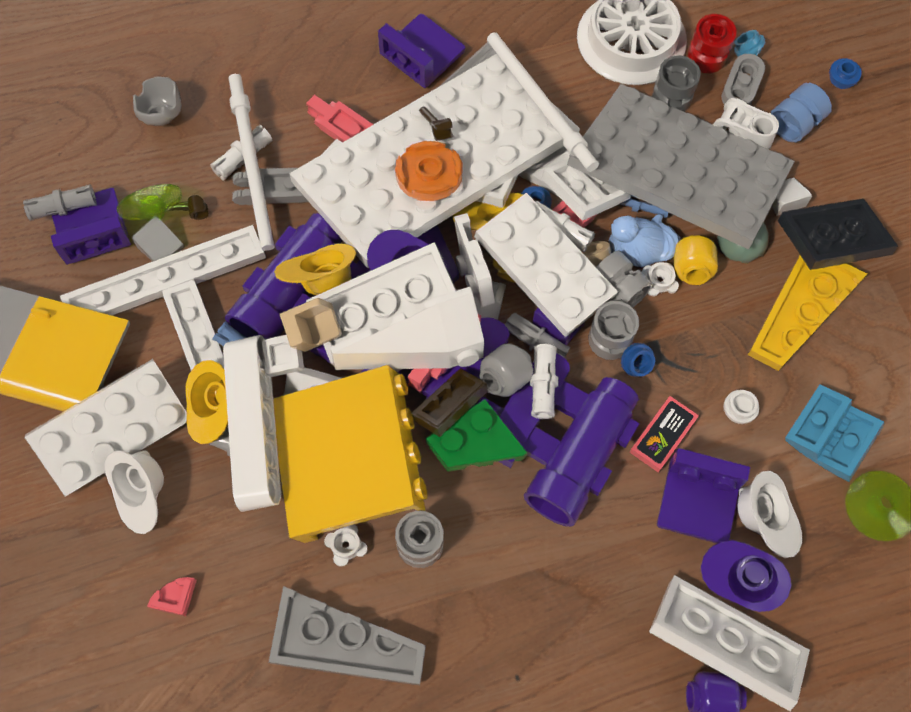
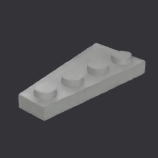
[269,586,426,686]

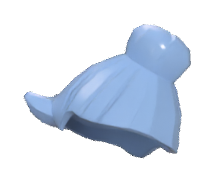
[609,214,680,267]

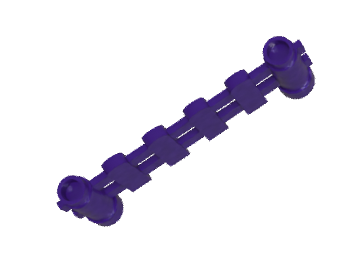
[225,213,640,527]

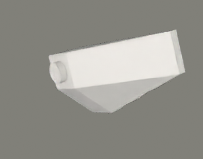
[330,287,484,370]

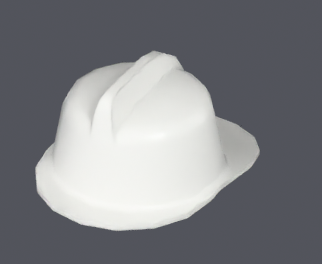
[105,450,164,534]
[737,471,802,558]

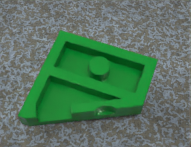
[426,399,527,472]

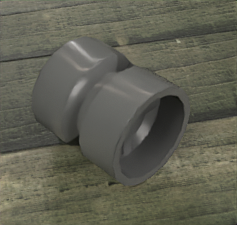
[651,55,701,112]

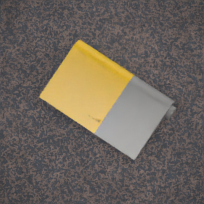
[0,286,130,412]

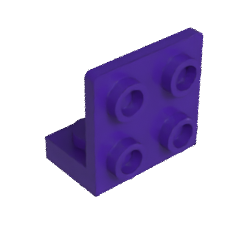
[378,13,465,89]
[51,188,131,265]
[656,448,750,543]

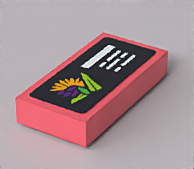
[629,396,699,473]

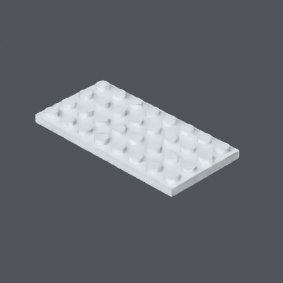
[289,54,580,268]

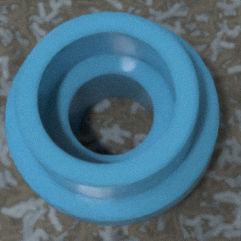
[734,30,765,57]

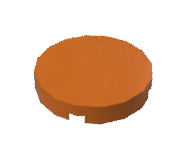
[395,141,463,201]

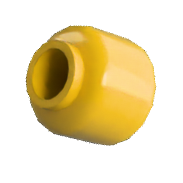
[674,235,718,285]

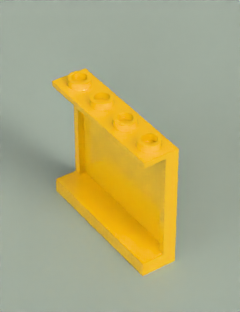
[273,365,428,543]

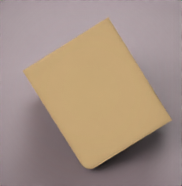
[280,298,342,352]

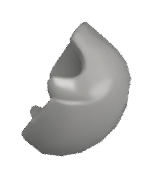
[133,76,181,126]

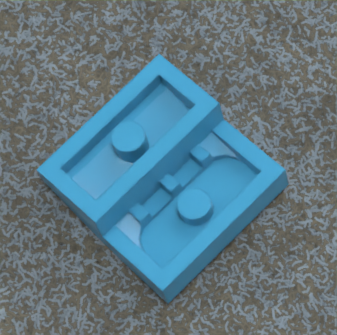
[785,384,884,482]

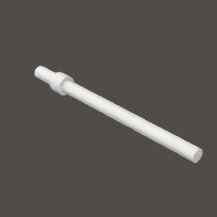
[487,32,599,172]
[228,74,275,251]

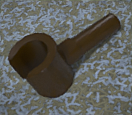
[419,106,453,141]
[161,195,209,220]

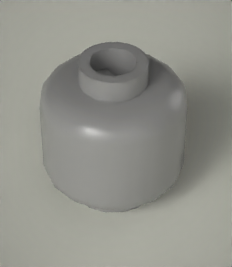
[480,344,533,397]

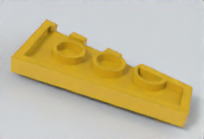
[748,255,867,371]

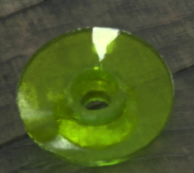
[117,184,182,222]
[845,471,911,541]

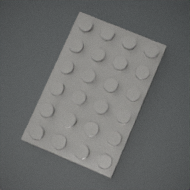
[567,84,795,250]

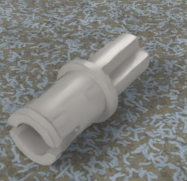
[505,313,571,357]

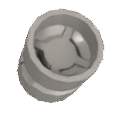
[596,250,653,308]
[588,301,639,360]
[395,511,444,568]

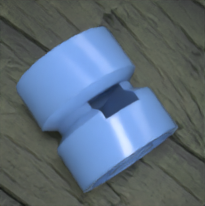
[771,83,831,143]

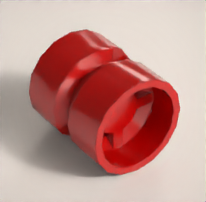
[687,14,737,74]

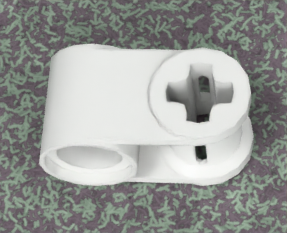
[713,98,779,149]

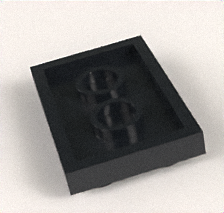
[778,198,898,270]

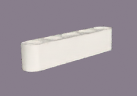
[223,335,281,512]

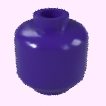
[686,671,747,712]

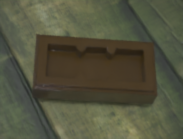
[412,368,488,437]

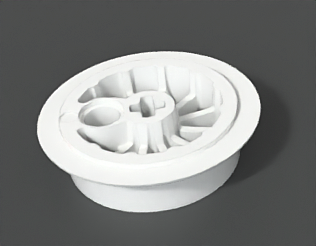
[577,0,687,85]

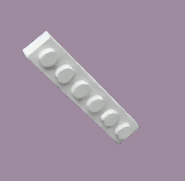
[60,225,266,316]

